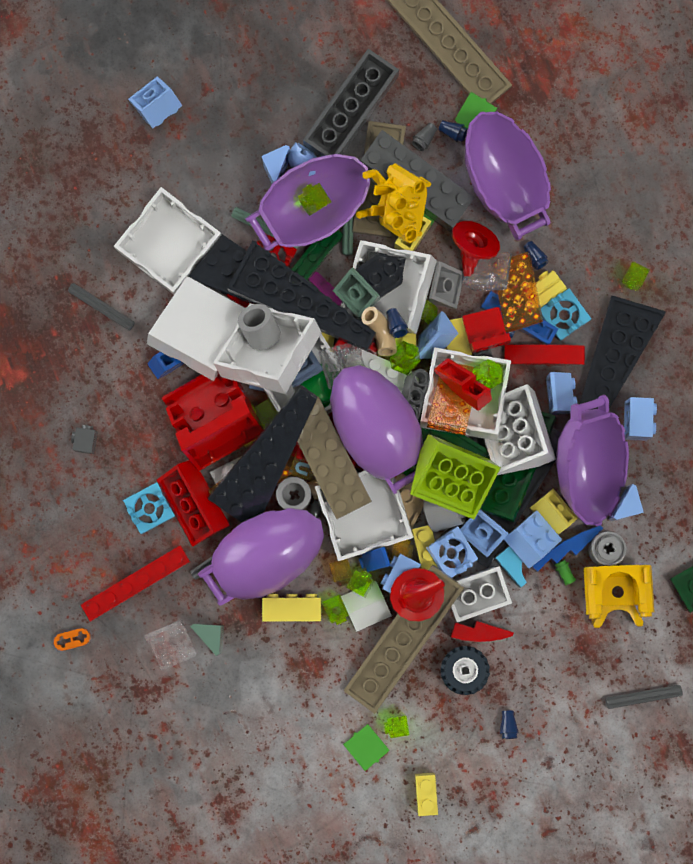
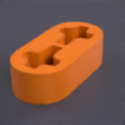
[54,628,91,651]

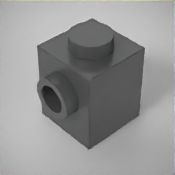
[71,425,98,454]

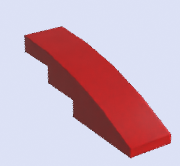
[505,345,585,366]

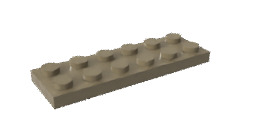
[352,121,406,238]
[297,397,372,519]

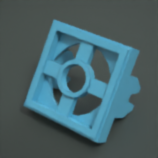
[538,288,591,341]
[123,483,175,534]

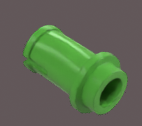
[555,559,576,585]

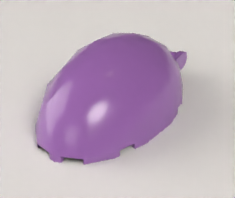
[465,111,551,241]
[245,154,370,250]
[330,365,423,494]
[555,395,629,526]
[198,508,324,606]

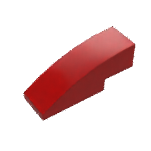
[434,358,492,411]
[450,621,514,642]

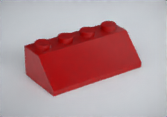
[157,460,230,547]

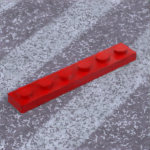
[81,545,190,622]

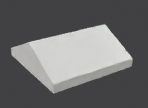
[341,581,392,632]

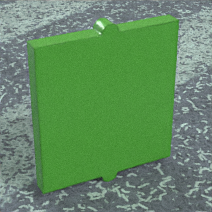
[454,92,497,128]
[343,724,390,771]

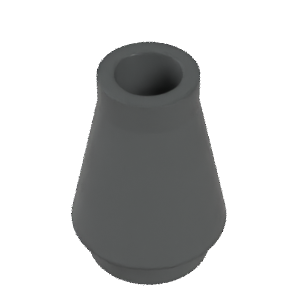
[412,123,437,151]

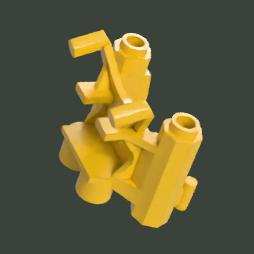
[356,163,431,243]
[584,565,655,628]

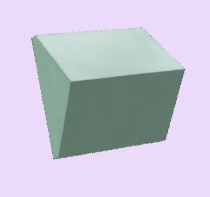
[333,267,381,319]
[190,624,224,656]

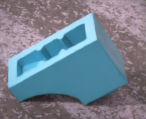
[495,546,527,588]

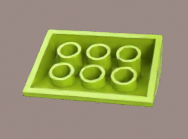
[410,434,501,519]

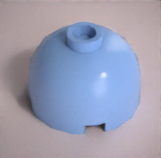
[288,142,317,176]

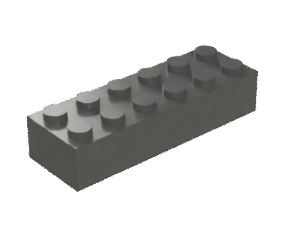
[303,49,399,157]
[360,130,475,231]

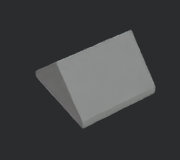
[428,261,464,309]

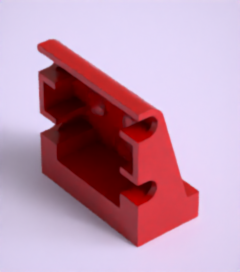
[162,374,264,471]

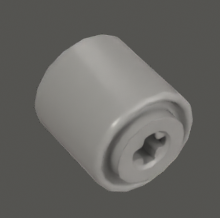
[238,304,281,350]
[276,477,312,510]
[423,500,466,532]
[588,531,627,566]

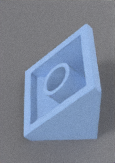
[261,145,290,184]
[416,311,459,359]
[608,484,644,521]
[460,510,509,557]

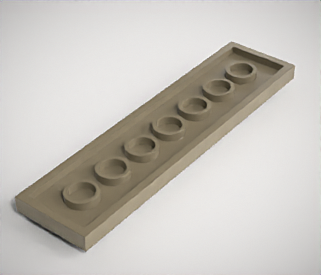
[387,0,512,104]
[344,565,465,714]

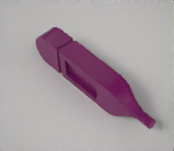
[309,272,342,306]

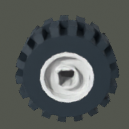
[441,646,490,695]

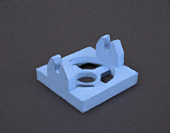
[426,526,478,578]

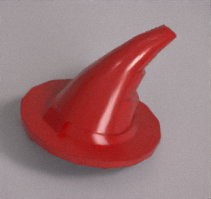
[452,221,500,284]
[390,568,445,621]

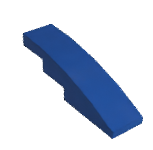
[480,291,558,345]
[531,525,603,572]

